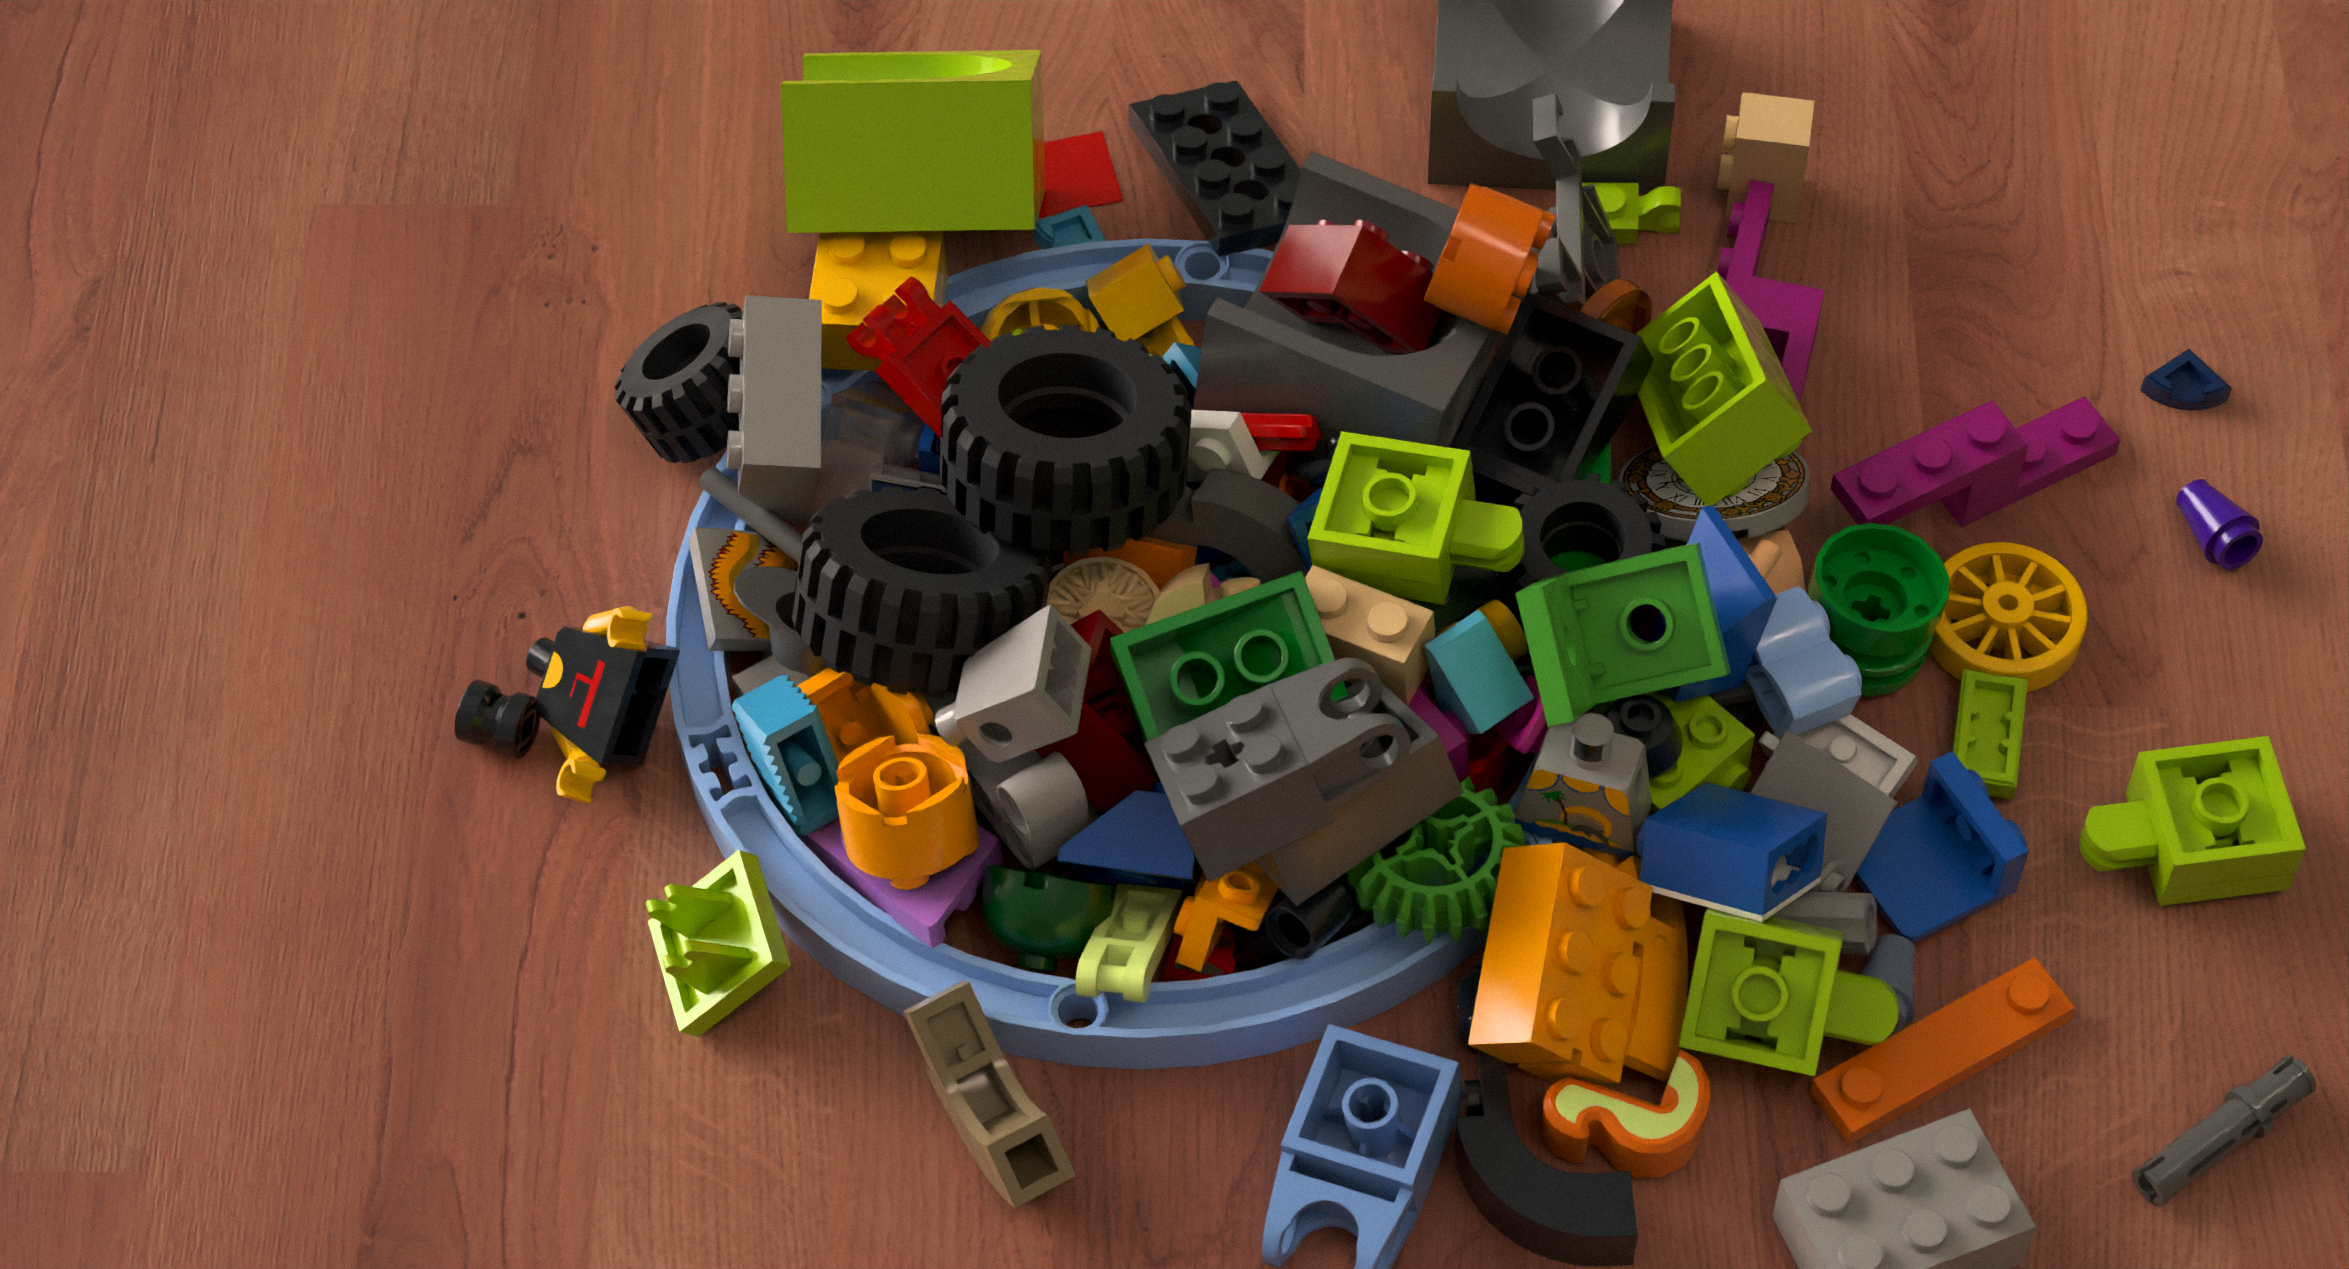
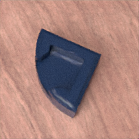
[2140,349,2232,410]

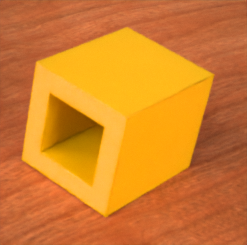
[1086,243,1186,342]

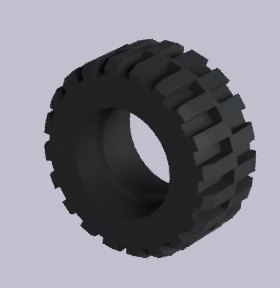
[940,324,1191,556]
[792,487,1052,698]

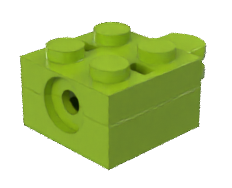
[1307,431,1524,605]
[2079,736,2306,906]
[1678,908,1899,1076]

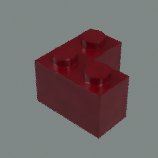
[1259,220,1442,354]
[1034,609,1161,813]

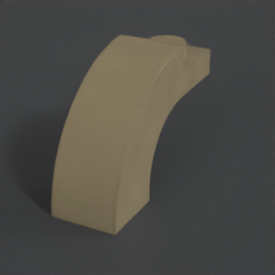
[903,980,1076,1208]

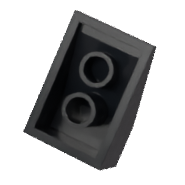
[1452,292,1654,497]

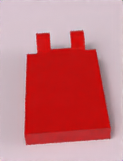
[846,276,991,438]

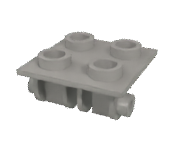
[1750,730,1898,893]

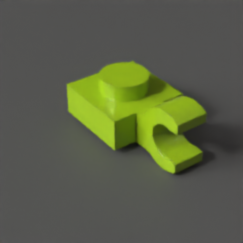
[1582,182,1681,244]

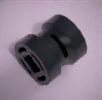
[454,679,541,759]

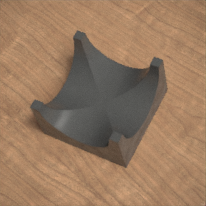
[1427,0,1675,195]

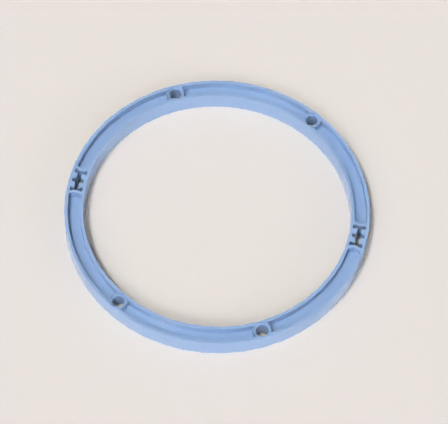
[666,238,1600,1070]

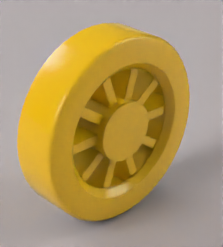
[1929,542,2088,692]

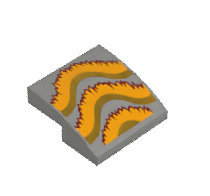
[688,527,799,660]

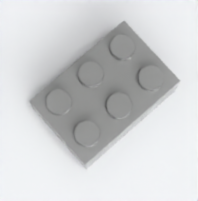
[1772,1109,2036,1269]

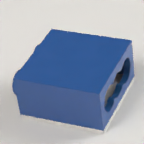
[1636,782,1828,922]

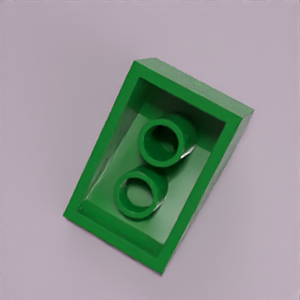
[1110,570,1349,777]

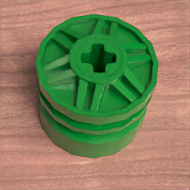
[1806,523,1949,697]

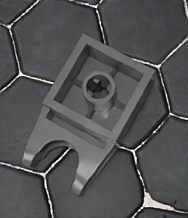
[1145,658,1411,882]

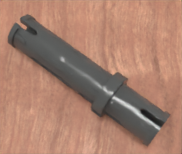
[2132,1055,2316,1207]

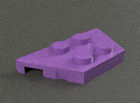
[787,818,1003,948]

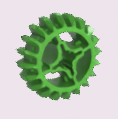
[1346,776,1525,945]

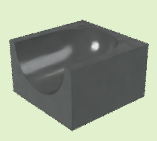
[1193,151,1540,457]

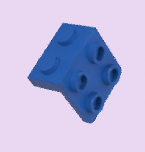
[1854,751,2029,943]

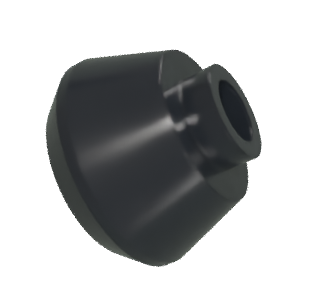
[1601,694,1683,780]

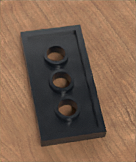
[1128,80,1301,257]

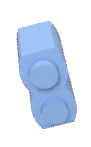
[1744,586,1862,739]

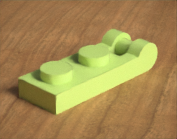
[1076,883,1183,1003]

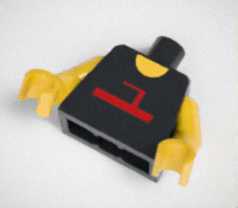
[526,606,680,805]

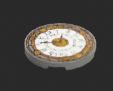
[1618,444,1810,542]

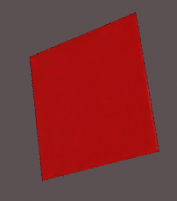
[1038,131,1123,218]

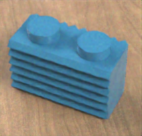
[731,675,839,836]

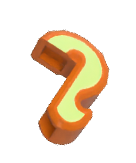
[1540,1049,1711,1178]

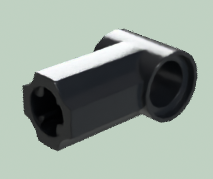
[1232,879,1354,971]

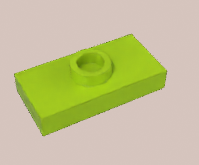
[1952,669,2028,800]

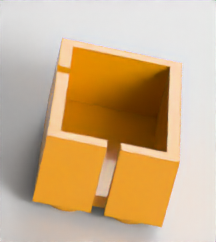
[1468,842,1653,1084]

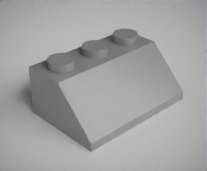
[727,295,822,526]

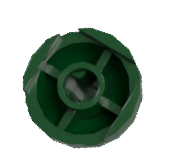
[981,864,1117,971]

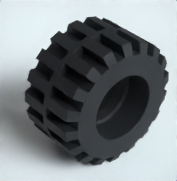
[614,302,743,464]
[1498,473,1665,634]

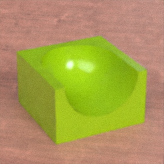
[781,50,1045,233]

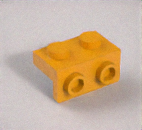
[1174,861,1281,972]

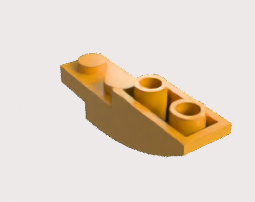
[1583,847,1688,1081]

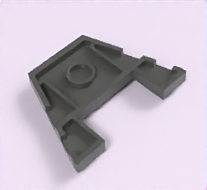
[1533,93,1620,311]

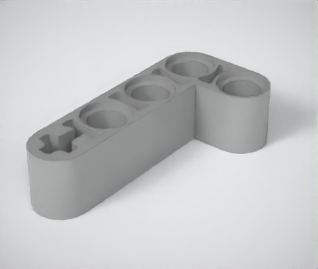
[921,693,1089,871]

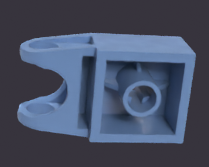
[1262,1024,1464,1269]

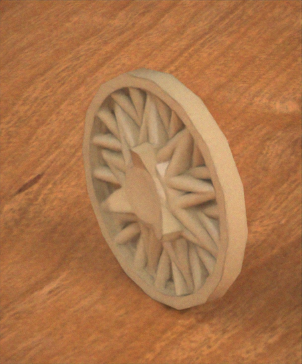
[1046,556,1159,633]

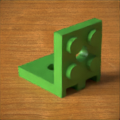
[1516,542,1731,727]

